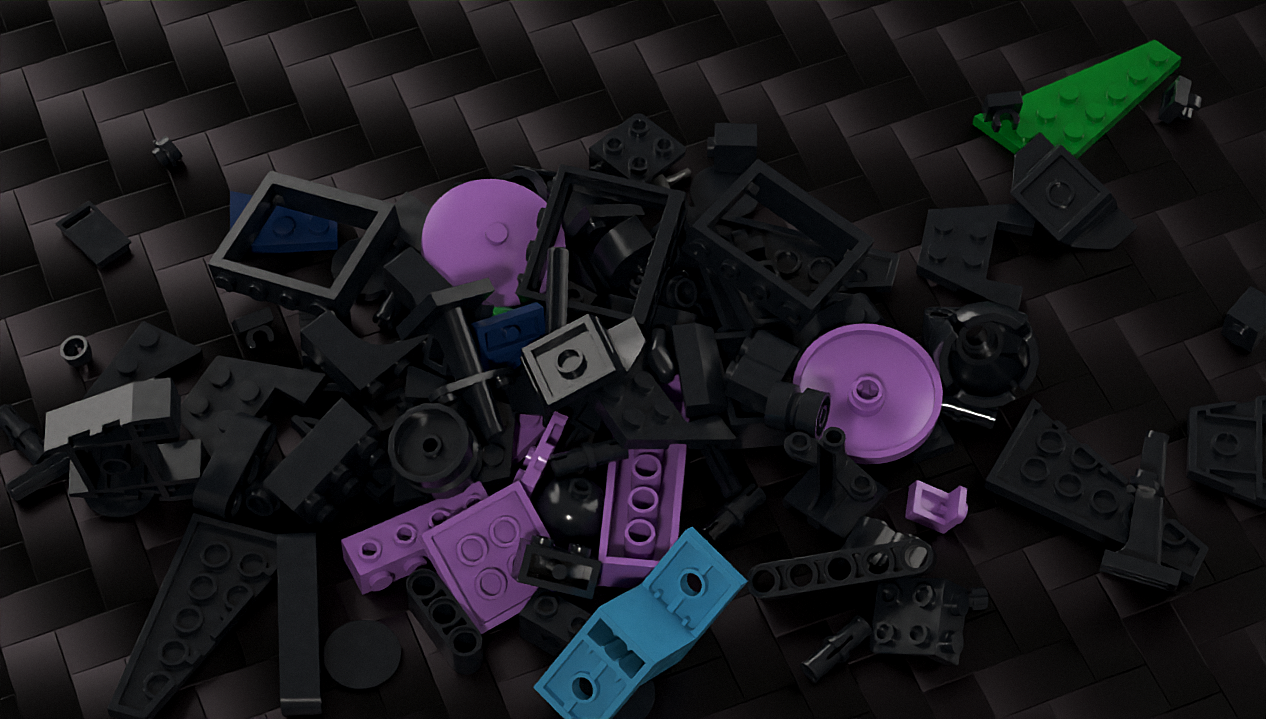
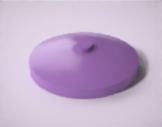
[421,179,566,309]
[793,323,943,464]

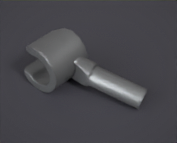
[651,168,691,188]

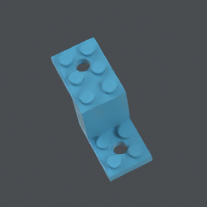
[533,527,748,719]

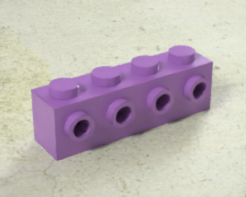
[341,481,489,595]

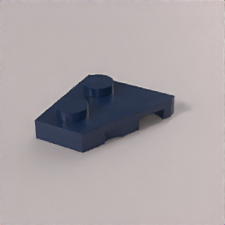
[470,302,545,390]

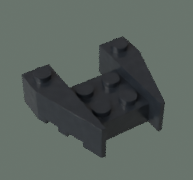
[44,377,210,501]

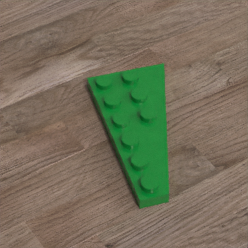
[973,40,1182,159]

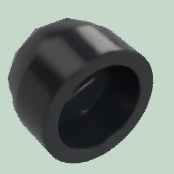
[60,335,93,367]

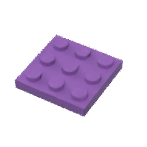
[417,480,556,634]

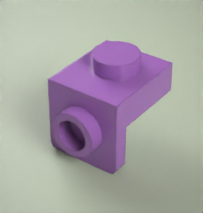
[905,480,968,534]

